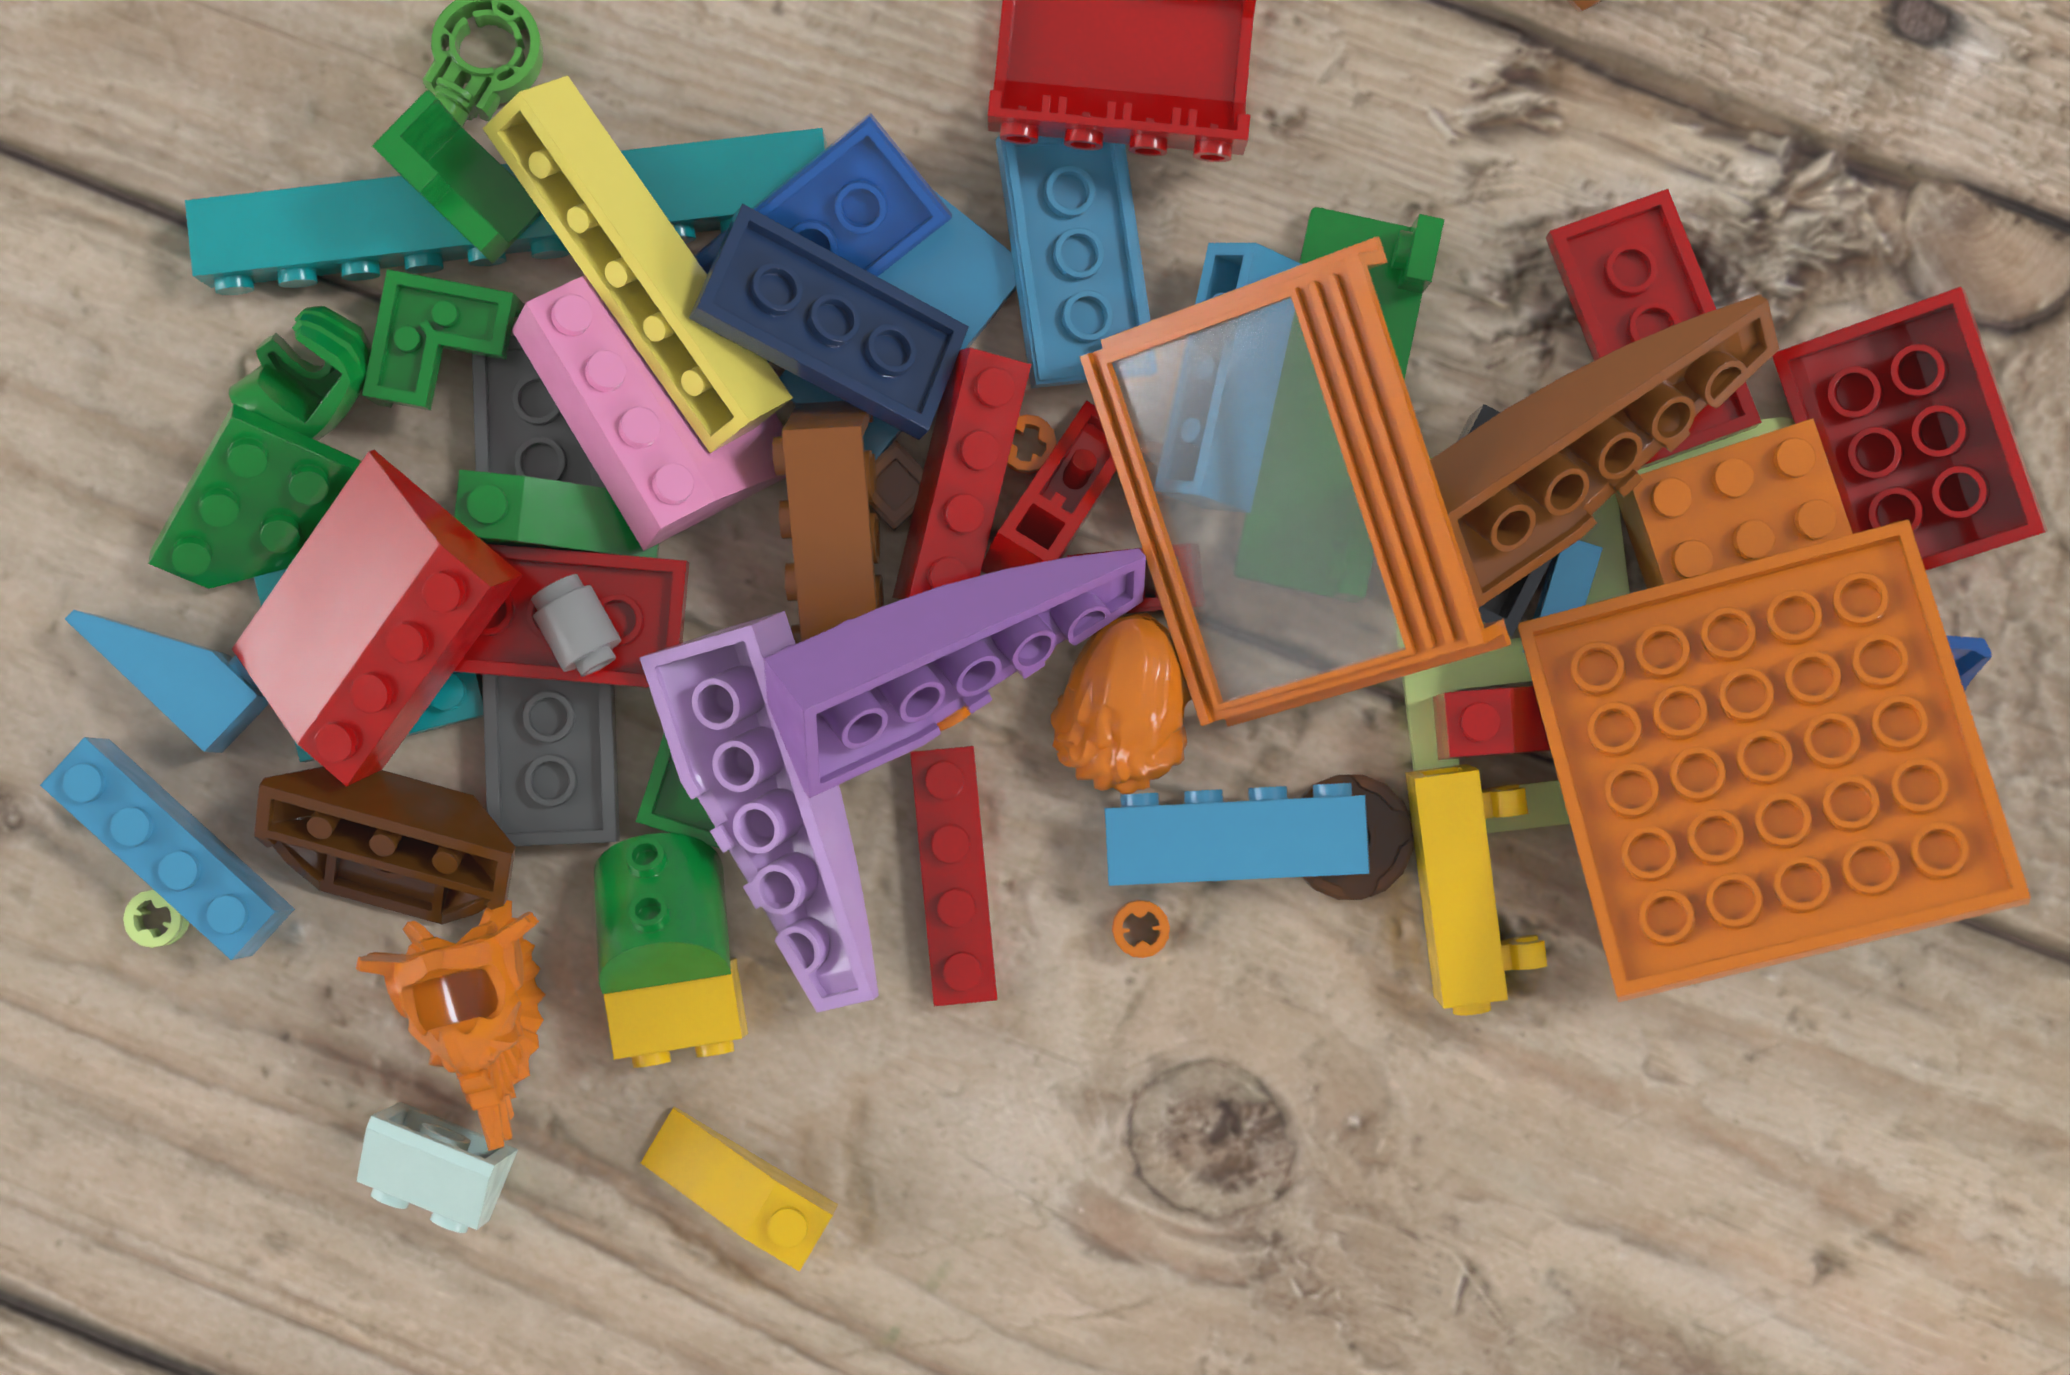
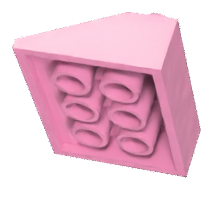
[512,275,786,551]

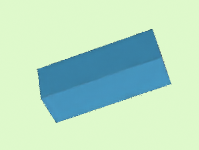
[1522,540,1603,653]

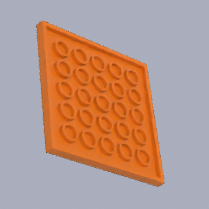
[1518,519,2031,1003]

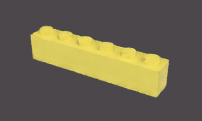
[482,75,793,453]

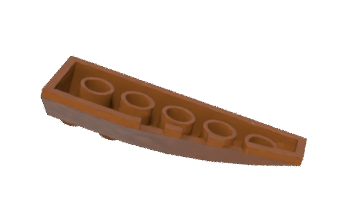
[1430,294,1779,608]

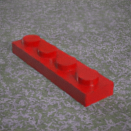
[910,746,998,1006]

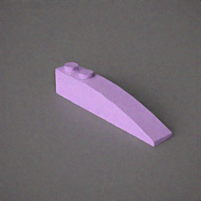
[640,611,879,1013]

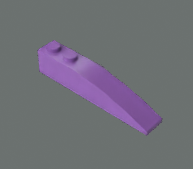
[764,548,1146,798]

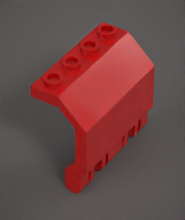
[987,0,1256,162]

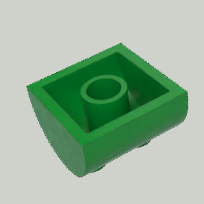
[594,833,731,994]

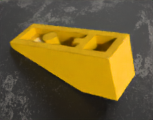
[640,1106,838,1272]

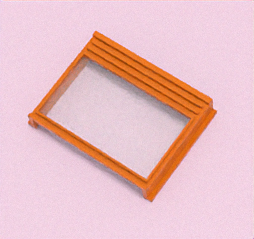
[1080,237,1511,727]

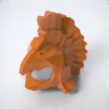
[356,900,546,1151]

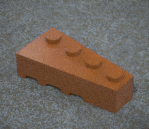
[773,401,884,644]

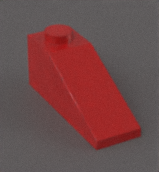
[981,400,1140,574]
[1433,686,1551,760]

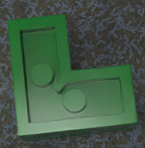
[372,90,542,264]
[362,269,525,411]

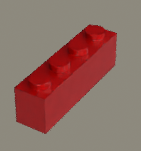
[892,347,1032,600]

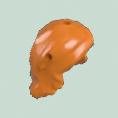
[1050,613,1192,794]

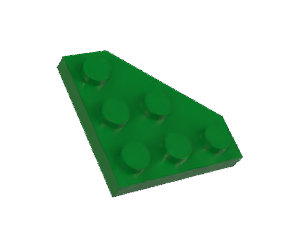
[148,403,361,589]

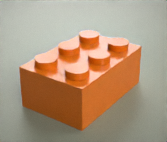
[1615,418,1853,589]

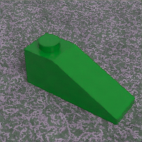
[454,469,659,558]

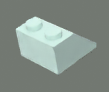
[357,1102,518,1233]

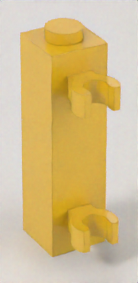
[1405,764,1547,1016]

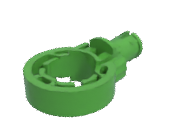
[422,0,544,127]

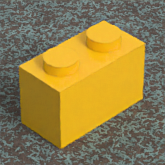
[604,958,748,1068]

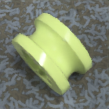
[123,890,189,948]

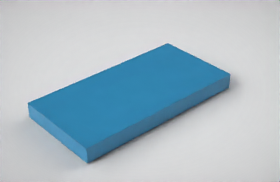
[995,135,1158,389]
[779,191,1017,460]

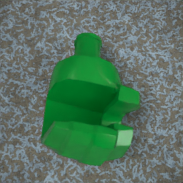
[229,306,371,441]

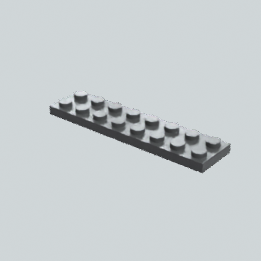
[472,336,620,846]

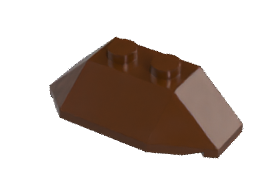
[254,766,516,925]

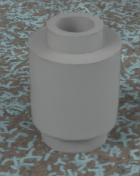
[531,574,621,677]

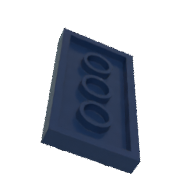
[689,204,969,440]

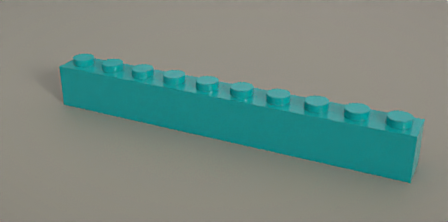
[185,128,827,295]

